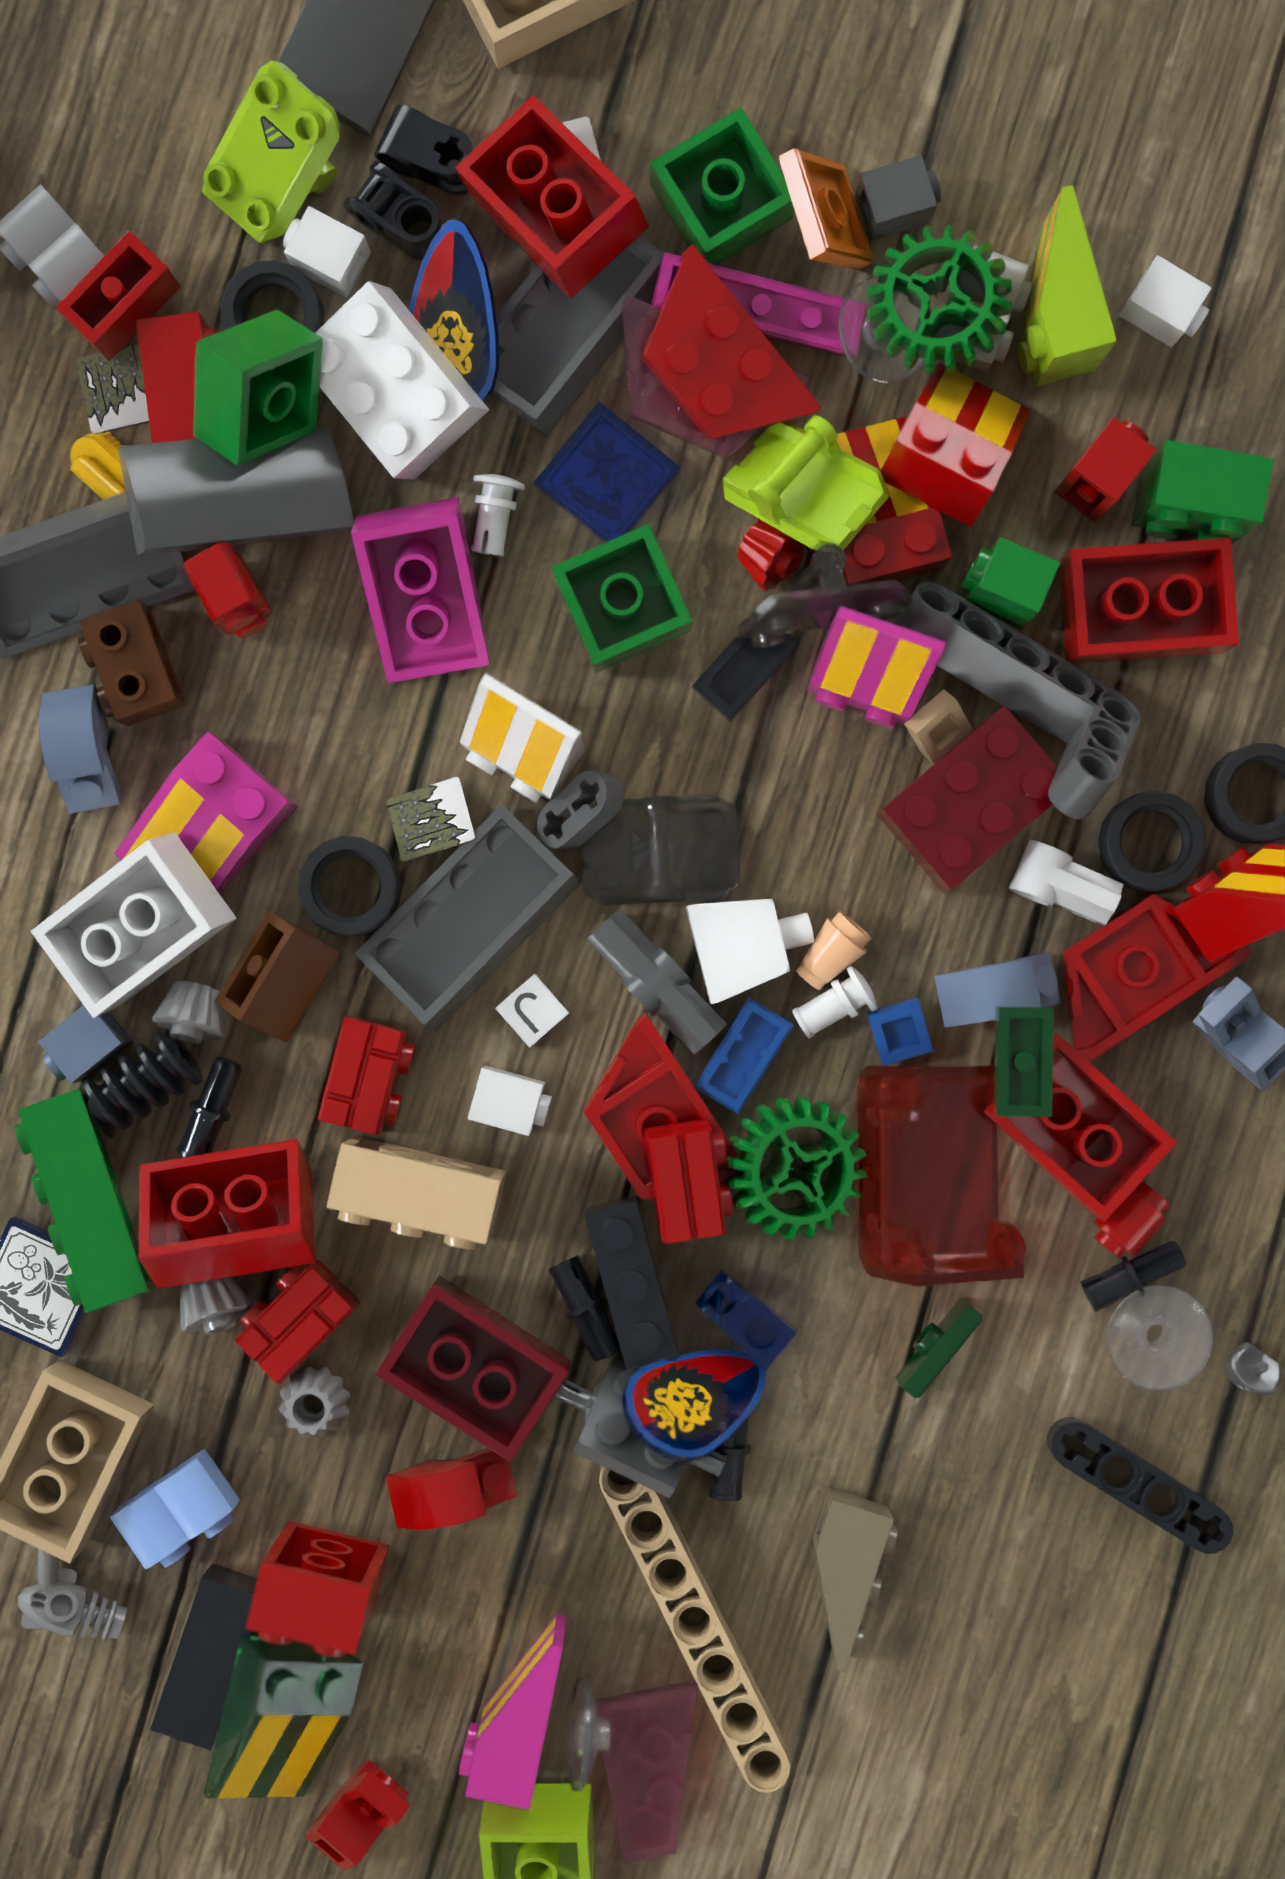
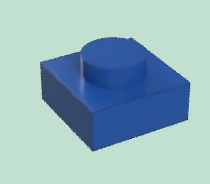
[867,997,933,1066]

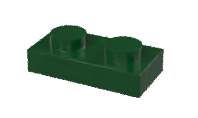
[994,1006,1054,1117]

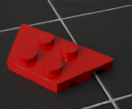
[641,245,822,440]
[1062,894,1252,1062]
[583,1013,738,1200]

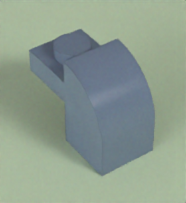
[39,684,122,814]
[934,952,1061,1028]
[1193,976,1285,1092]

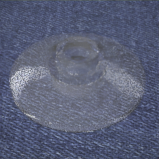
[838,276,931,383]
[1107,1285,1213,1391]
[568,1678,611,1792]

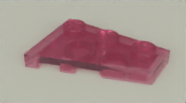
[594,1680,698,1863]

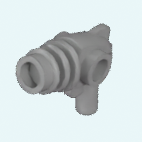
[18,1549,128,1640]

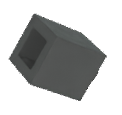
[856,155,941,241]

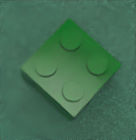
[650,107,795,265]
[193,309,323,466]
[1131,440,1274,544]
[551,524,692,673]

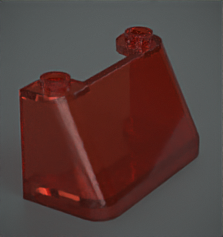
[857,1064,1026,1287]

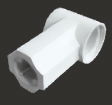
[1009,840,1124,925]

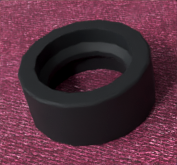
[221,260,325,333]
[1204,743,1285,844]
[1098,790,1206,892]
[298,836,402,937]

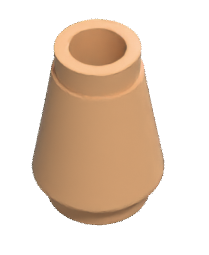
[796,911,872,991]

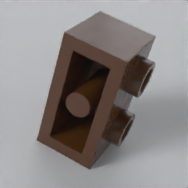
[78,599,186,726]
[215,910,340,1043]

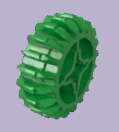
[867,224,1012,375]
[725,1096,867,1240]

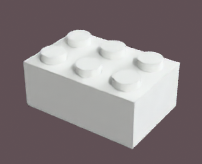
[316,281,489,480]
[31,832,237,1018]

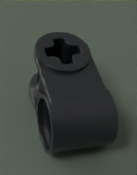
[374,105,473,195]
[343,161,443,260]

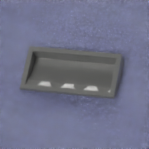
[278,0,436,137]
[474,236,664,436]
[118,427,354,556]
[0,492,195,659]
[354,804,582,1032]

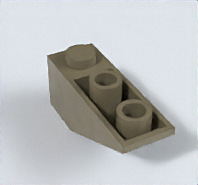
[812,1487,898,1673]

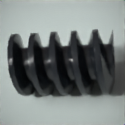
[81,1031,203,1138]

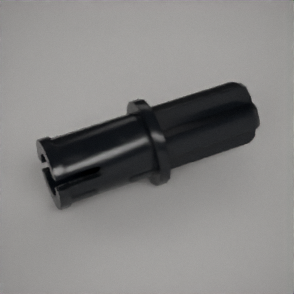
[176,1057,241,1157]
[1080,1241,1187,1313]
[548,1255,620,1362]
[709,1392,751,1501]

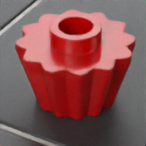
[737,519,804,592]

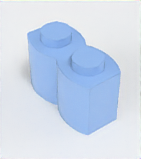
[110,1448,240,1570]

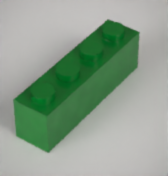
[14,1088,154,1313]

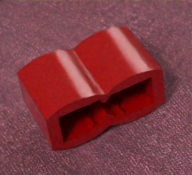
[183,542,272,639]

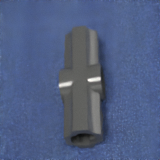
[587,908,727,1055]

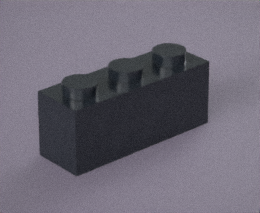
[585,1194,678,1370]
[150,1563,259,1751]

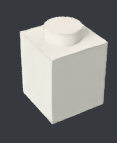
[283,206,371,298]
[1119,255,1212,348]
[468,1065,552,1136]

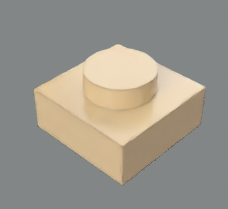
[904,689,973,764]

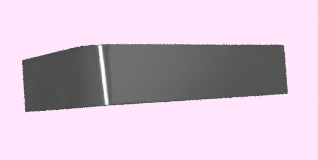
[894,581,1141,819]

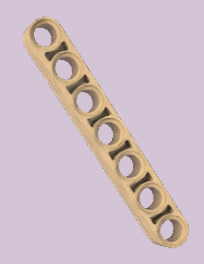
[599,1465,790,1793]

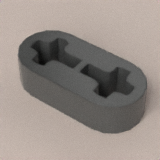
[537,771,624,850]

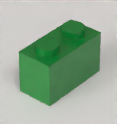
[961,537,1060,629]

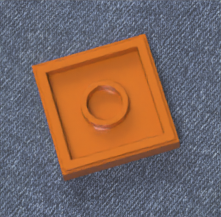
[778,149,874,270]

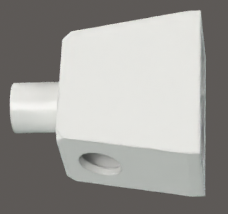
[686,899,815,1004]

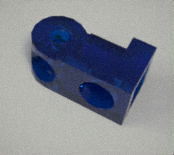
[695,1269,798,1370]

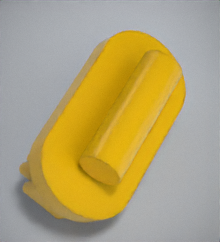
[70,432,126,500]

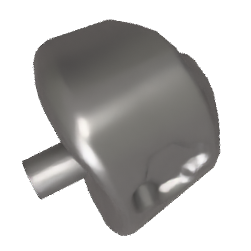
[1224,1342,1282,1395]

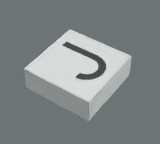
[495,974,569,1048]

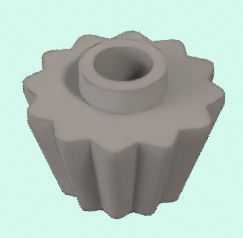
[152,981,225,1044]
[180,1277,253,1335]
[279,1366,351,1439]

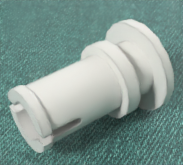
[471,474,525,557]
[792,965,878,1039]

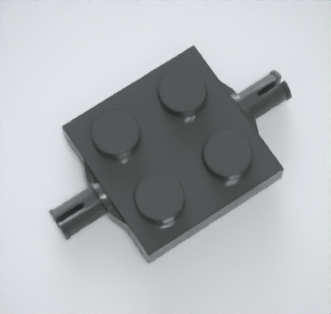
[554,1356,727,1498]

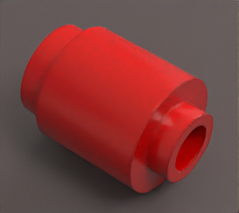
[1093,1181,1171,1259]

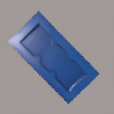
[694,997,794,1115]

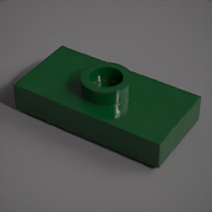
[895,1297,983,1399]

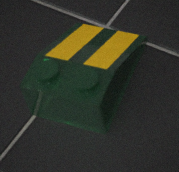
[203,1636,363,1798]

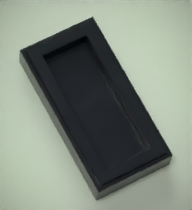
[692,608,800,722]

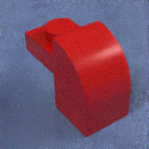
[385,1447,517,1530]
[304,1759,411,1871]

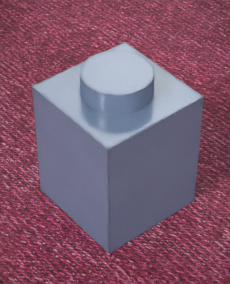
[38,1005,133,1083]

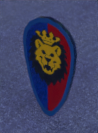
[409,219,499,402]
[622,1349,767,1462]

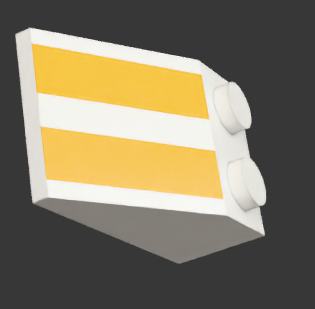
[460,674,585,803]

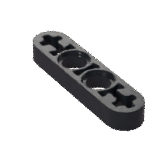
[1047,1417,1233,1554]

